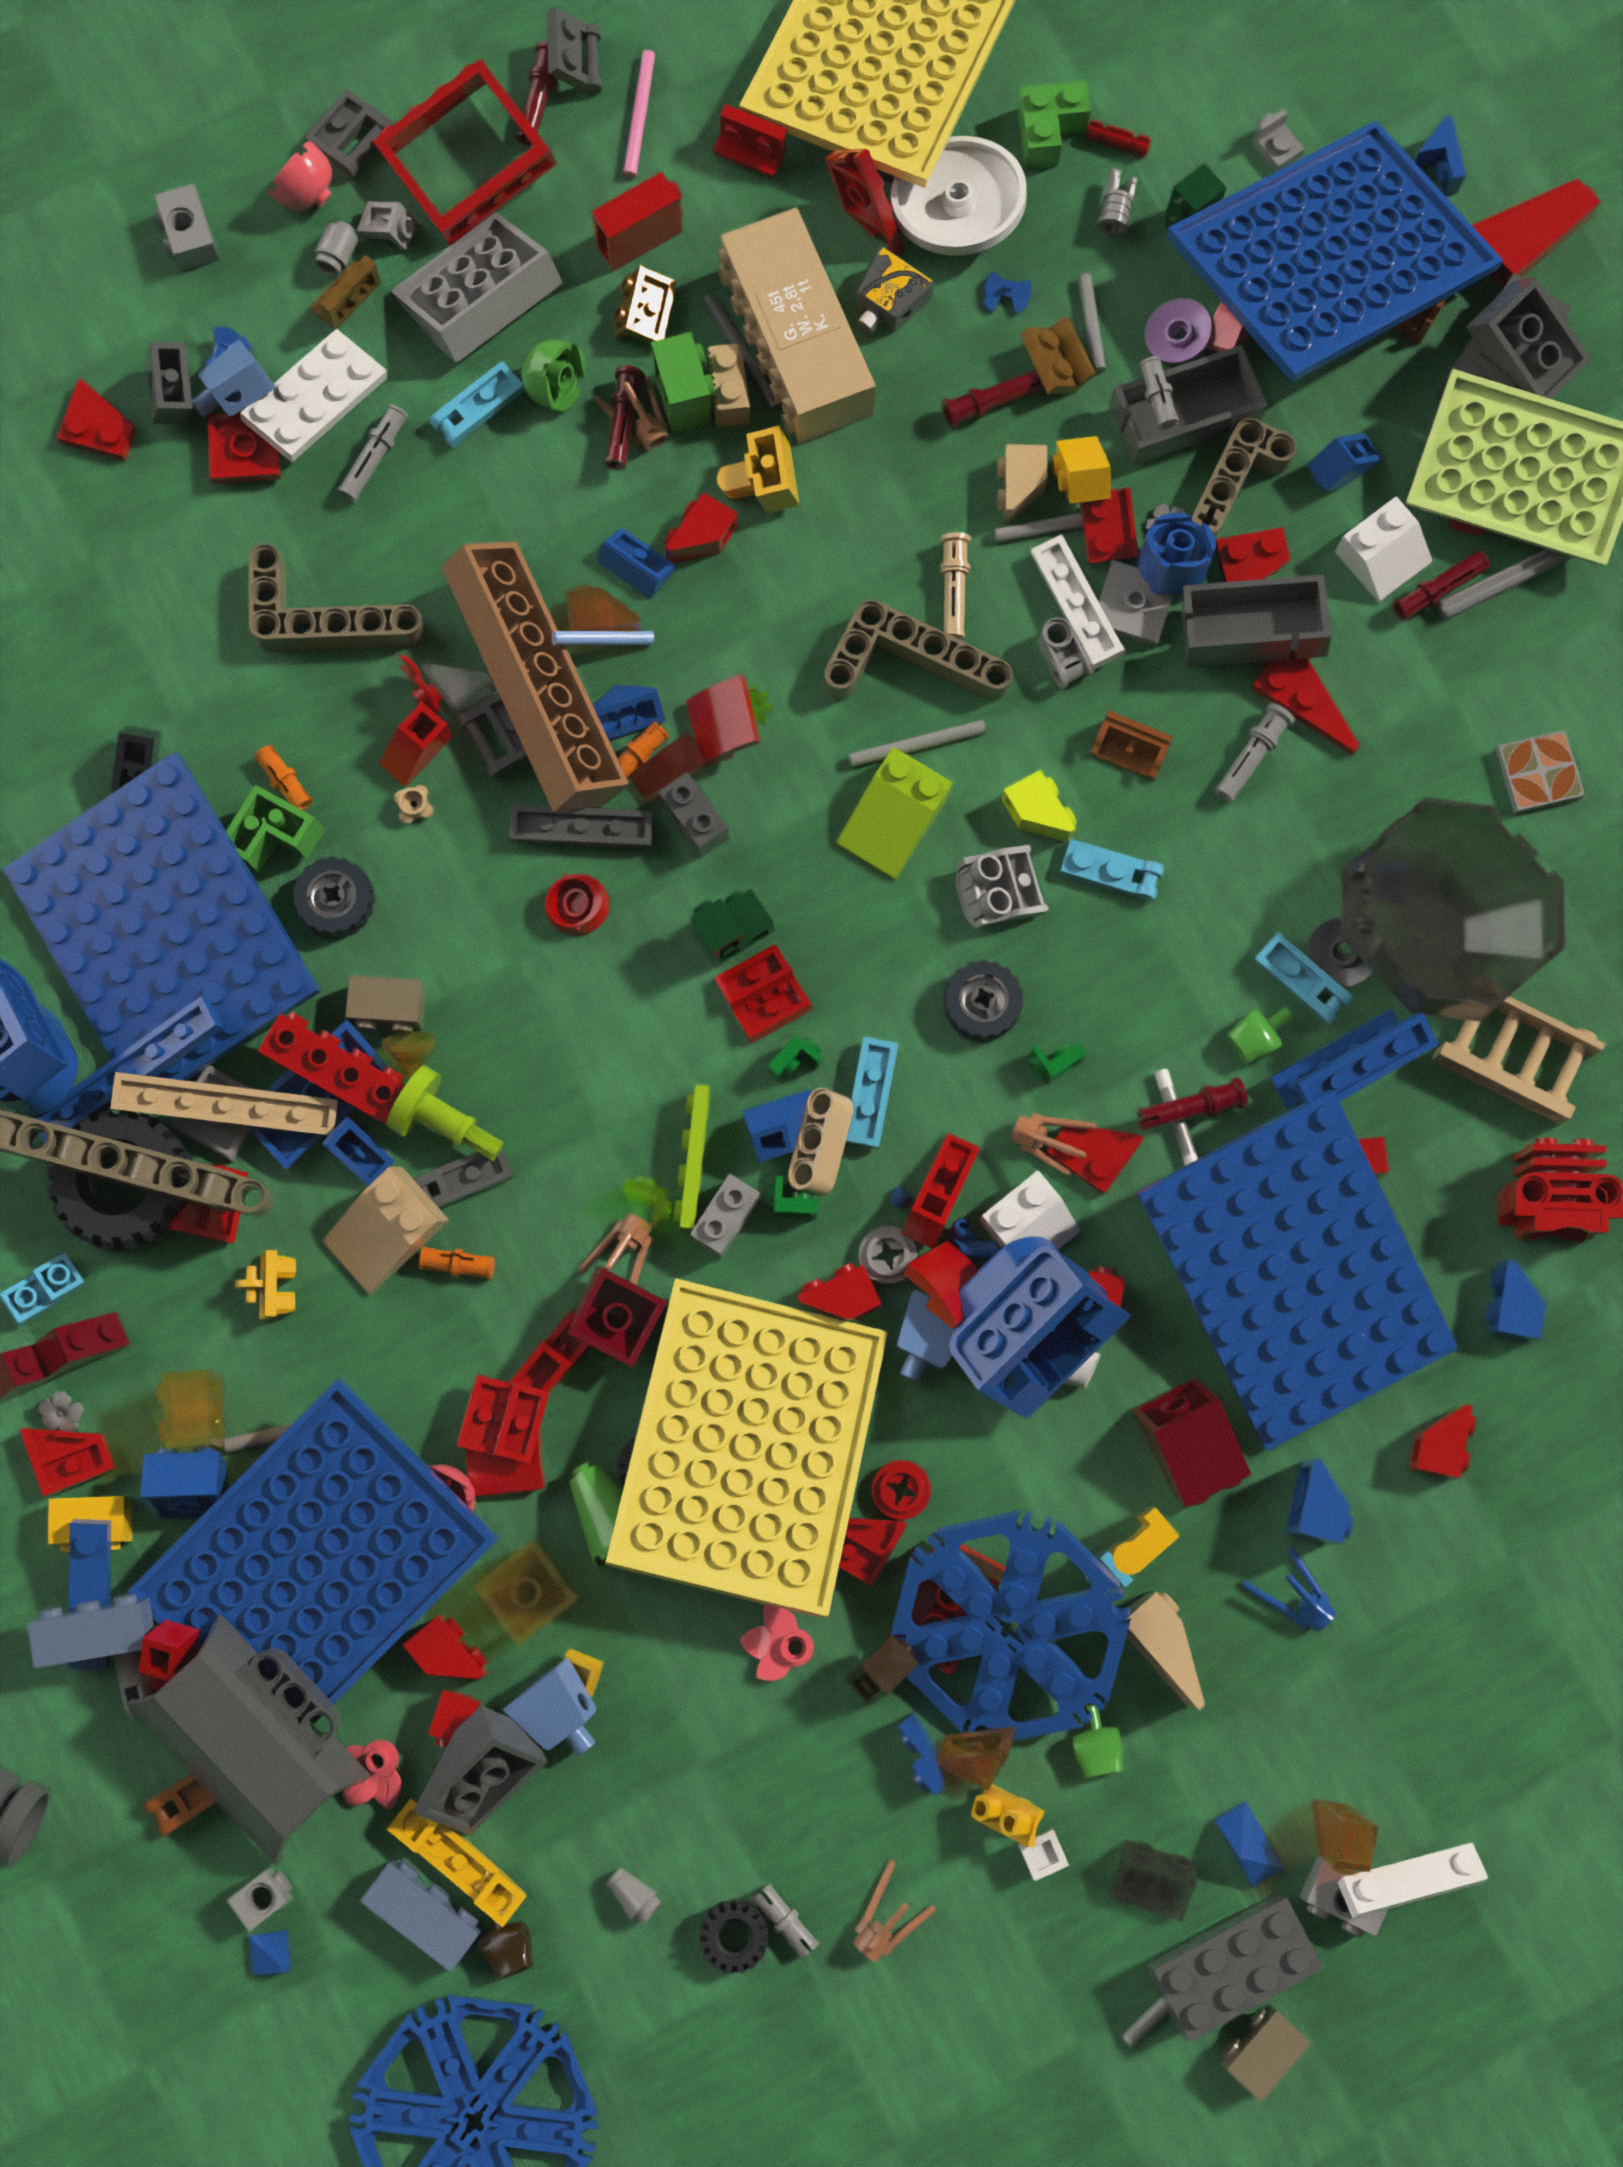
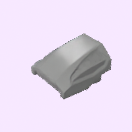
[955,845,1049,929]

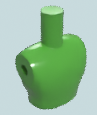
[1226,1007,1293,1065]
[1072,1705,1123,1779]

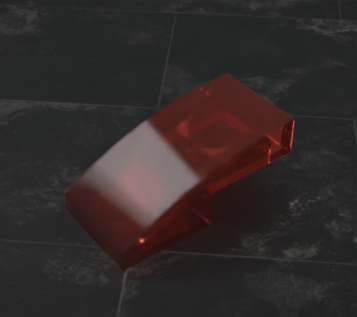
[629,733,707,806]

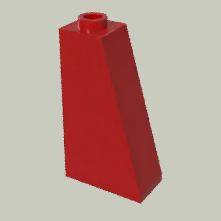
[1472,178,1601,289]

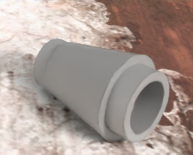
[606,1867,662,1926]

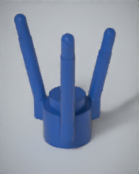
[1241,1546,1336,1632]

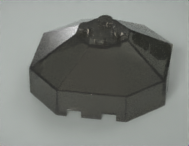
[1341,797,1566,1021]

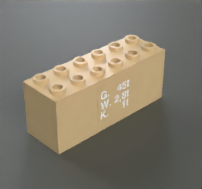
[717,207,876,444]

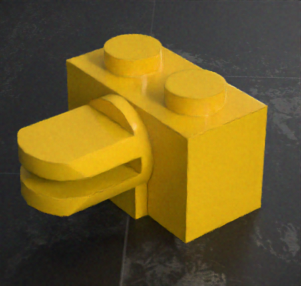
[717,426,800,513]

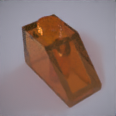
[566,585,641,631]
[1312,1799,1379,1875]

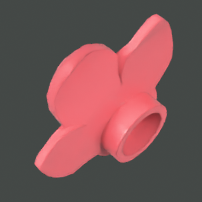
[740,1605,814,1681]
[342,1739,402,1810]

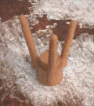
[594,376,669,451]
[1012,1113,1097,1176]
[578,1213,653,1285]
[853,1860,936,1963]

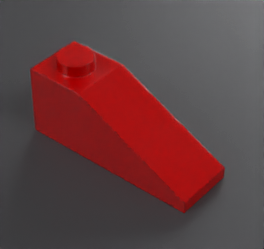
[901,1133,980,1249]

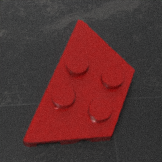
[825,148,905,256]

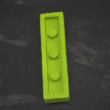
[674,1084,710,1233]

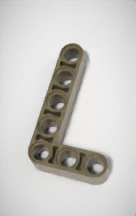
[249,543,425,651]
[824,599,1013,700]

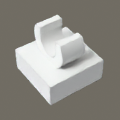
[1018,1828,1069,1881]

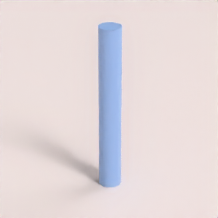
[551,631,654,645]

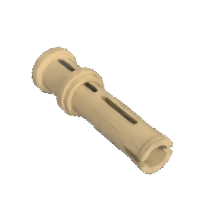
[940,532,971,640]

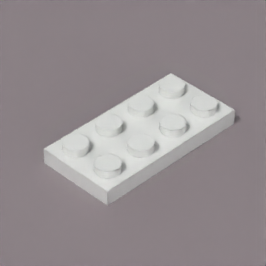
[240,329,387,462]

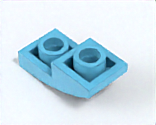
[0,1252,84,1327]

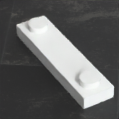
[1031,534,1124,669]
[1337,1843,1488,1919]

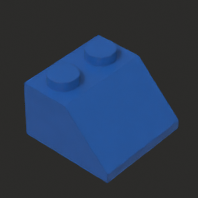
[140,1447,229,1521]
[1284,1459,1353,1545]

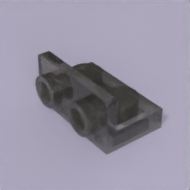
[1109,1840,1197,1921]

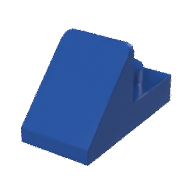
[1415,115,1466,195]

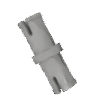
[1139,356,1179,430]
[752,1883,820,1959]

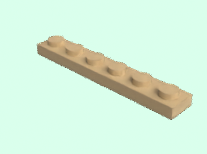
[110,1072,338,1135]

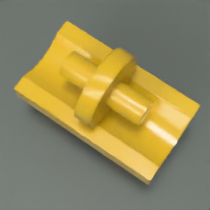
[235,1250,296,1320]
[971,1784,1045,1847]

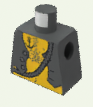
[856,246,935,335]

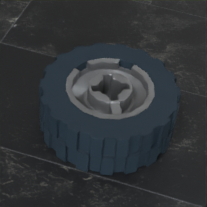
[292,856,375,939]
[943,960,1023,1042]

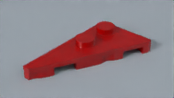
[1251,653,1360,756]

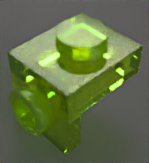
[621,1175,673,1230]

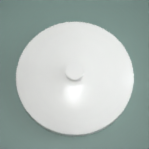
[891,136,1027,256]

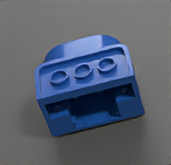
[0,958,78,1116]
[950,1236,1130,1419]

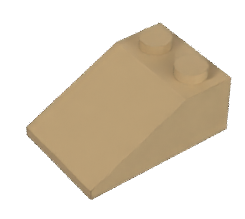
[323,1166,450,1295]
[1125,1592,1205,1711]

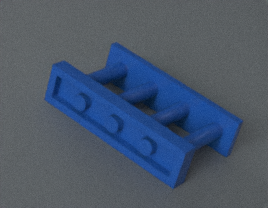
[1269,1009,1439,1109]

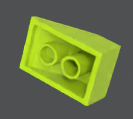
[836,746,953,881]

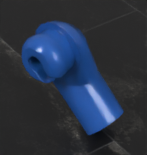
[949,1219,997,1259]

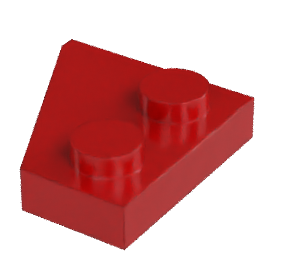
[1215,527,1291,582]
[1046,1127,1144,1195]
[169,1165,248,1244]
[20,1428,117,1497]

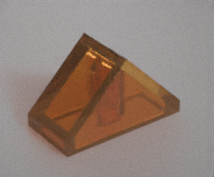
[936,1726,1016,1791]

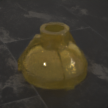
[382,1031,436,1076]

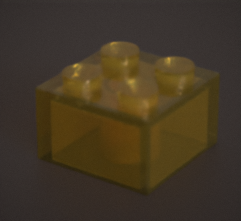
[157,1369,225,1453]
[473,1539,581,1647]

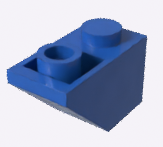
[742,1089,812,1163]
[1485,1259,1546,1343]

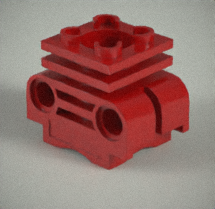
[1496,1138,1623,1242]

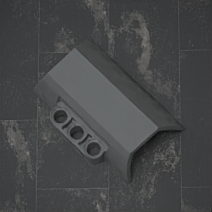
[126,1615,371,1866]

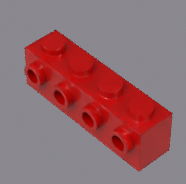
[258,1011,405,1124]

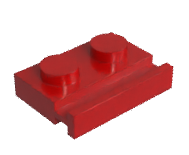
[1080,487,1139,564]

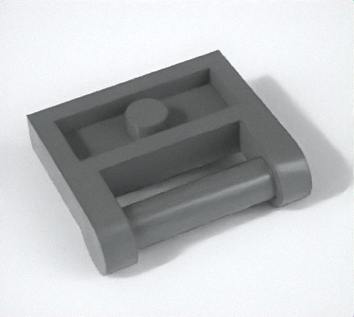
[547,7,602,94]
[304,88,394,178]
[457,693,529,779]

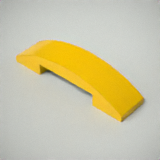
[387,1798,528,1927]

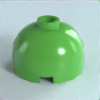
[521,339,586,411]

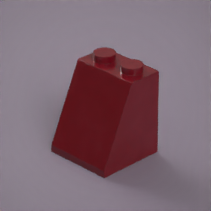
[1130,1377,1251,1508]

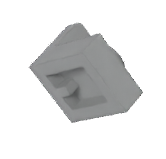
[1252,109,1305,172]
[357,201,417,250]

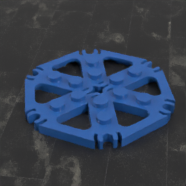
[890,1510,1131,1744]
[349,1994,599,2167]

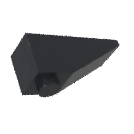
[110,725,161,795]

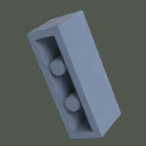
[27,1594,154,1668]
[360,1859,483,1973]

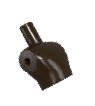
[478,1916,534,1980]

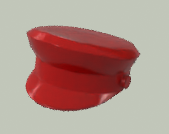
[545,874,609,935]

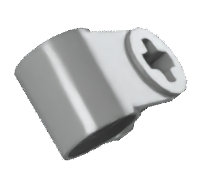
[1038,617,1094,690]

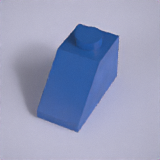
[1307,433,1385,491]

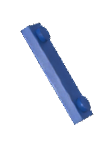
[68,1519,111,1670]

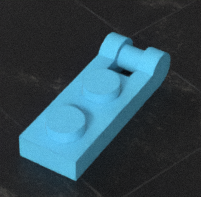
[429,361,525,448]
[1059,838,1164,901]
[1254,932,1353,1025]

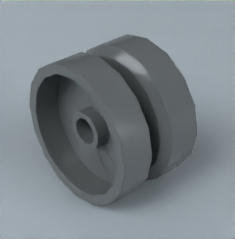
[0,1767,51,1868]

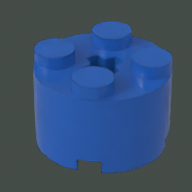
[1138,513,1216,595]

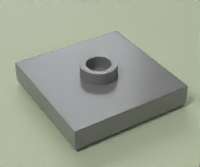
[1099,560,1174,647]

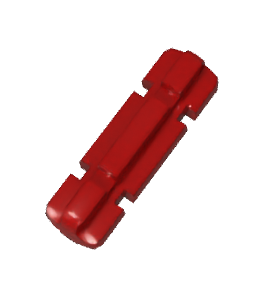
[1086,119,1151,157]

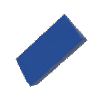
[597,527,677,598]

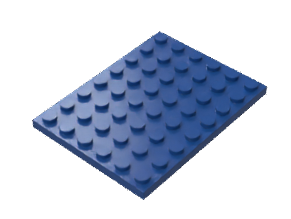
[1166,120,1503,383]
[2,751,321,1081]
[1136,1090,1459,1451]
[127,1378,499,1725]

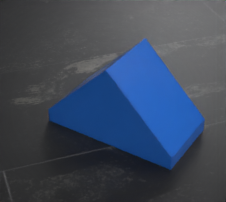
[322,1117,395,1186]

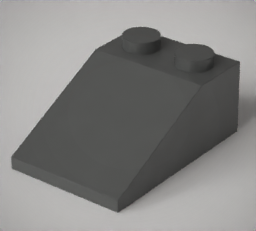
[1466,277,1592,399]
[415,1705,547,1835]

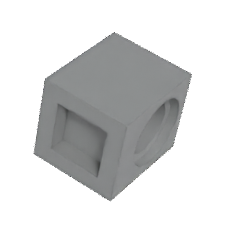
[227,1867,293,1932]

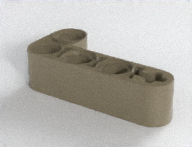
[1191,418,1297,540]

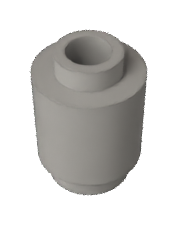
[314,221,358,276]

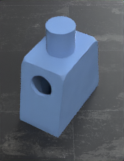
[192,340,276,417]
[895,1290,957,1384]
[503,1657,596,1756]

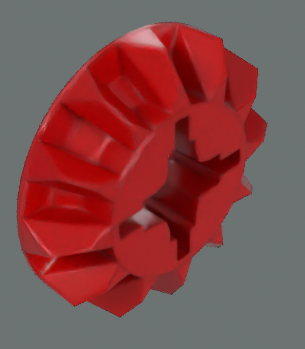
[872,1460,931,1520]

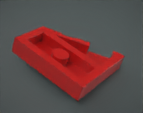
[57,379,136,461]
[839,1518,908,1587]

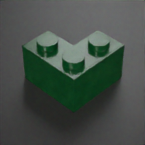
[1163,163,1227,230]
[690,889,774,969]

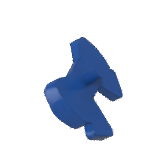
[983,272,1031,315]
[204,326,252,368]

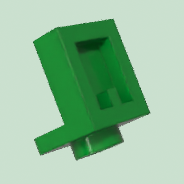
[767,1034,823,1082]
[1028,1042,1088,1084]
[767,1176,819,1219]

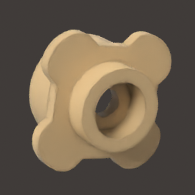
[394,785,434,824]

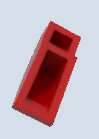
[508,1308,592,1395]

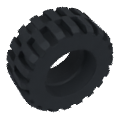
[47,1110,193,1253]

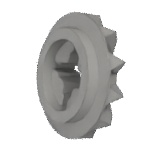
[859,1226,917,1284]

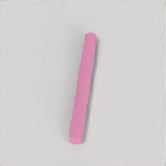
[623,50,655,178]

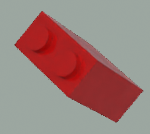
[591,171,683,272]

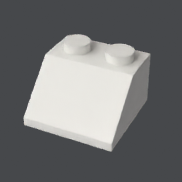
[1335,496,1432,603]
[979,1170,1080,1250]

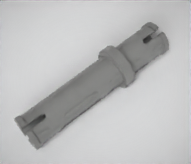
[337,404,408,503]

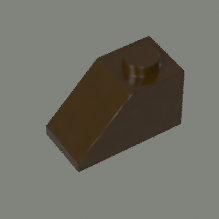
[845,1635,919,1706]

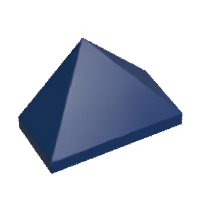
[593,684,666,739]
[1213,1801,1285,1888]

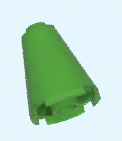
[569,1462,623,1570]

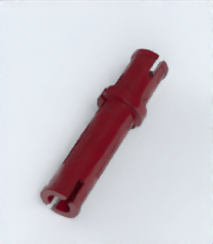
[1393,550,1490,621]

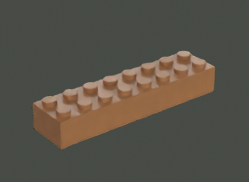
[441,541,629,812]

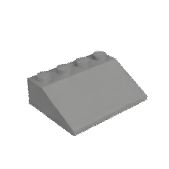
[390,212,563,363]

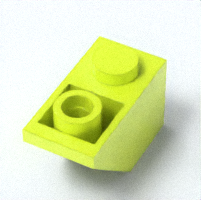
[1001,769,1077,842]

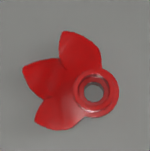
[398,655,443,713]

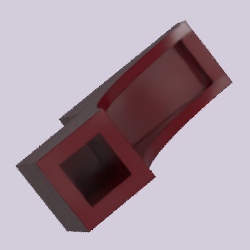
[0,1312,130,1401]

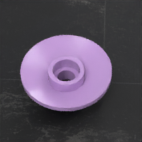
[1145,298,1212,364]

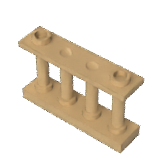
[1431,979,1605,1125]

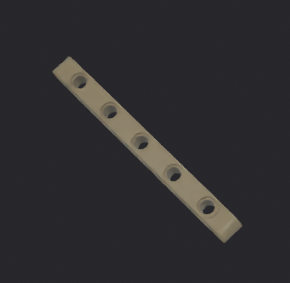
[0,1110,273,1217]

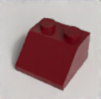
[567,1266,667,1367]

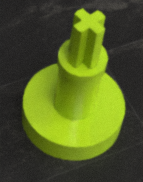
[386,1065,504,1161]

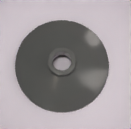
[1308,916,1380,986]

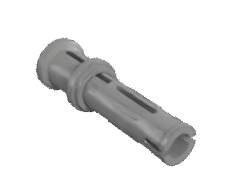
[1214,703,1295,803]

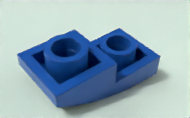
[898,1713,945,1796]

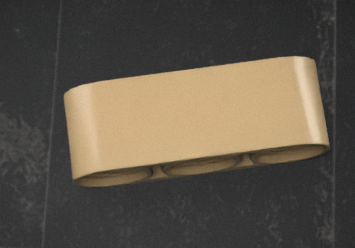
[788,1088,853,1197]

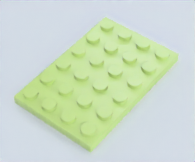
[1405,369,1623,567]

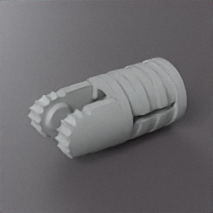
[1097,168,1138,236]
[112,1650,156,1718]

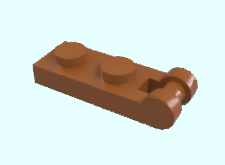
[142,1774,216,1838]

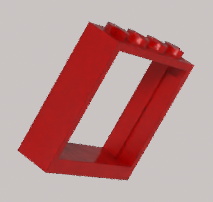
[373,58,557,246]

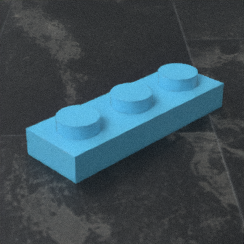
[845,1036,899,1149]

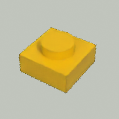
[564,1648,604,1698]

